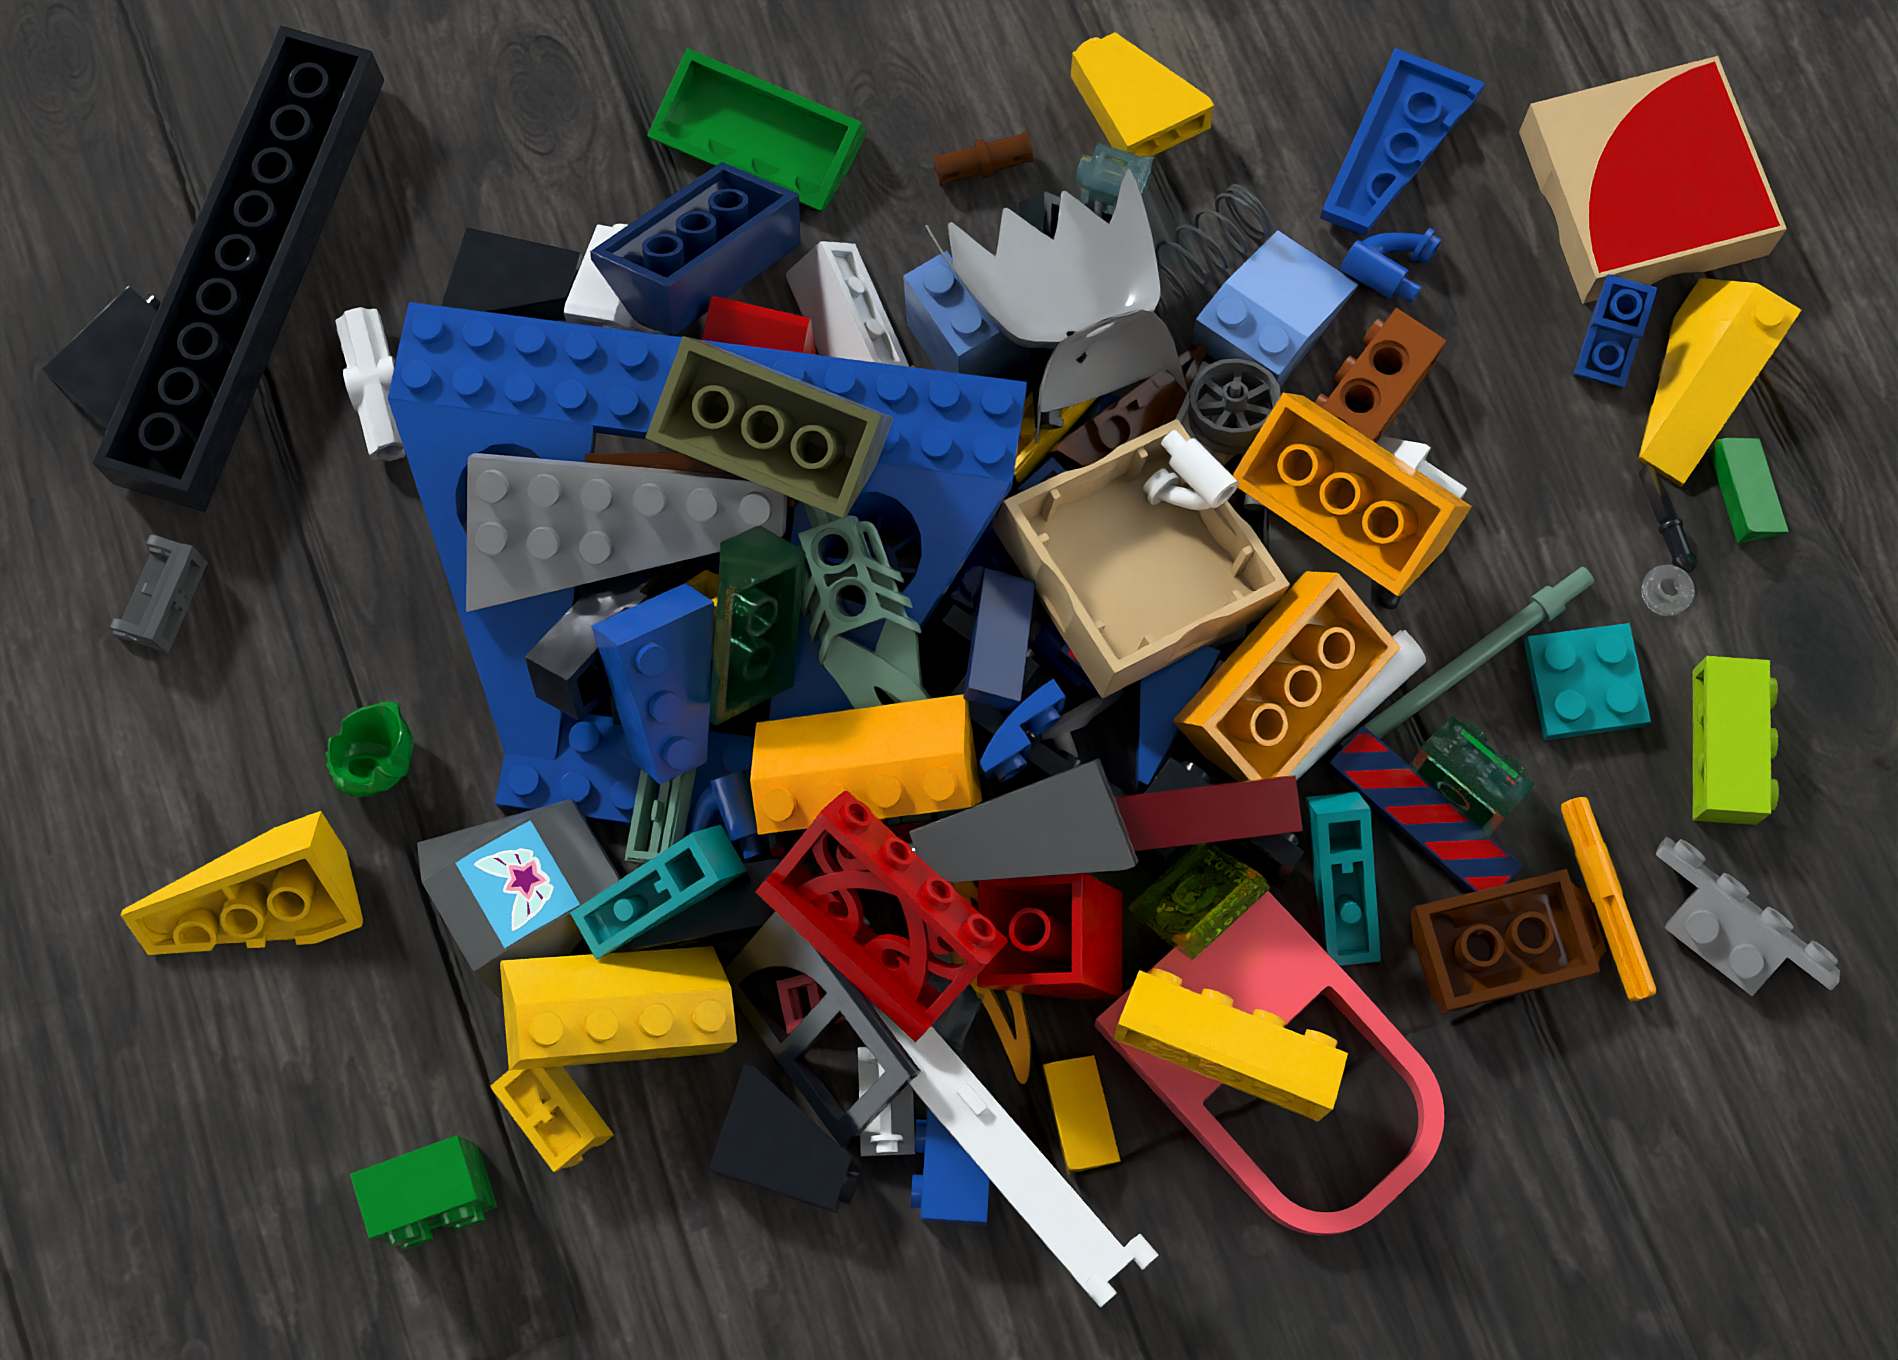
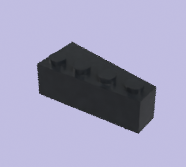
[525,552,722,721]

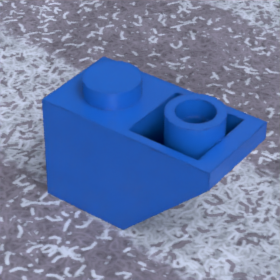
[911,1108,989,1226]

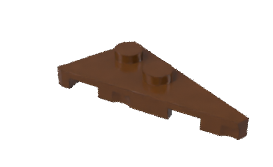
[1049,344,1208,469]

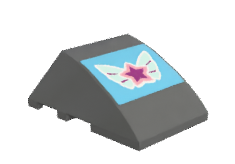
[417,799,621,1002]

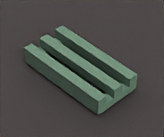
[624,767,697,865]

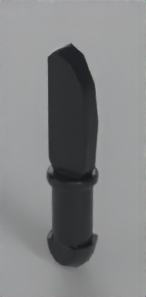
[1639,465,1697,574]

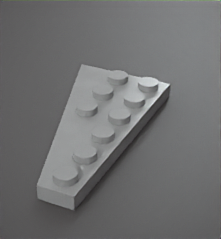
[466,453,787,612]

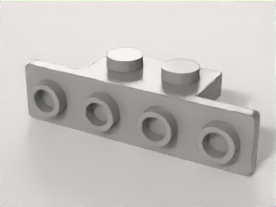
[1656,837,1840,996]

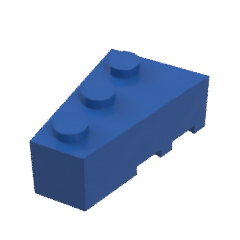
[591,583,714,785]

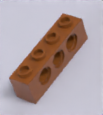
[1314,308,1447,443]

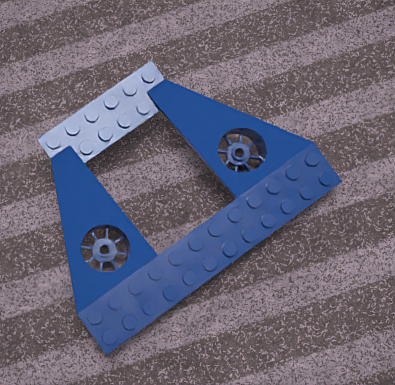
[388,302,1027,847]

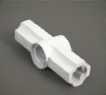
[335,307,406,461]

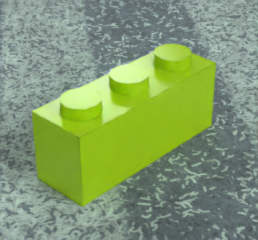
[1693,656,1779,825]

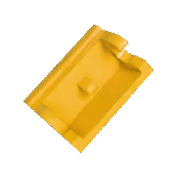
[490,1066,614,1173]

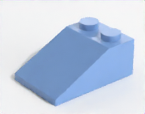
[1191,230,1359,388]

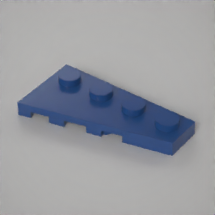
[1320,48,1486,236]

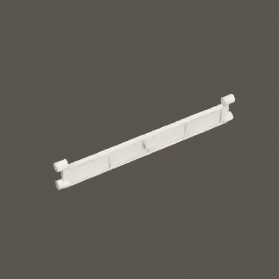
[846,905,1159,1308]

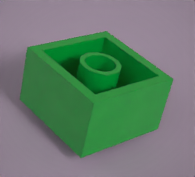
[350,1135,497,1250]

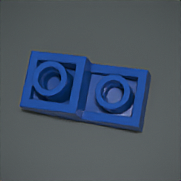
[1573,274,1657,389]
[979,679,1065,784]

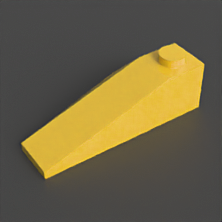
[1638,278,1801,487]
[120,811,363,955]

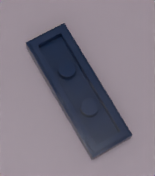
[963,568,1035,712]

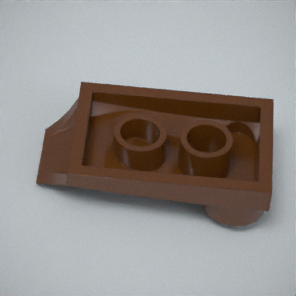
[1410,869,1607,1014]

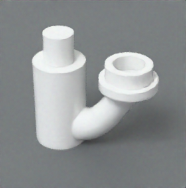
[1143,430,1239,510]

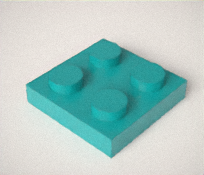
[1524,623,1651,740]

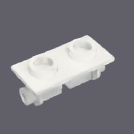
[858,1047,915,1156]

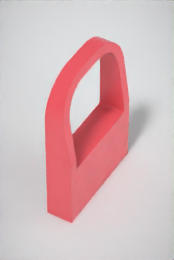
[1094,876,1444,1236]

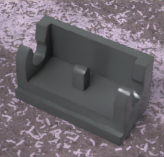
[109,535,208,654]

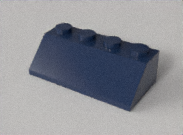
[590,162,801,336]

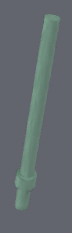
[1338,567,1594,749]

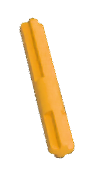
[1561,797,1656,1001]

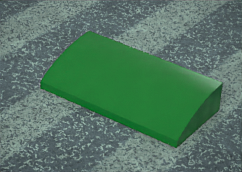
[647,48,867,213]

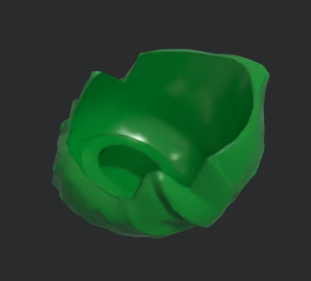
[325,701,414,798]

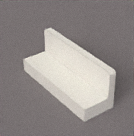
[786,241,909,367]

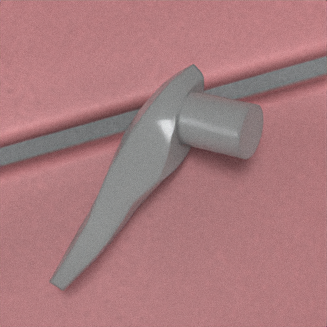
[1041,689,1124,757]

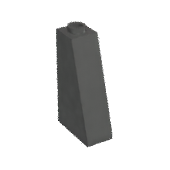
[908,759,1138,882]

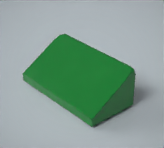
[1709,438,1789,544]

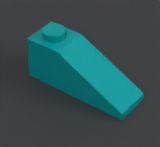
[1306,791,1381,966]
[570,825,747,960]

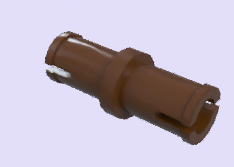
[932,131,1034,186]

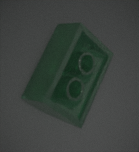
[709,525,806,726]

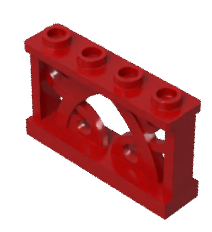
[755,791,1008,1043]

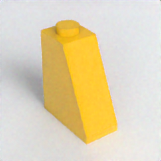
[1071,32,1214,169]

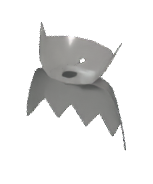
[925,169,1188,444]

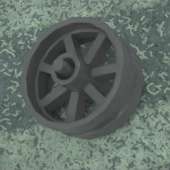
[1188,358,1281,455]

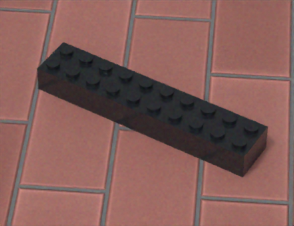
[92,25,385,512]

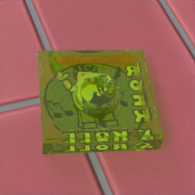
[1128,842,1271,961]

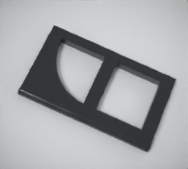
[724,911,921,1147]

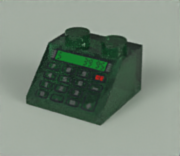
[1410,716,1535,836]

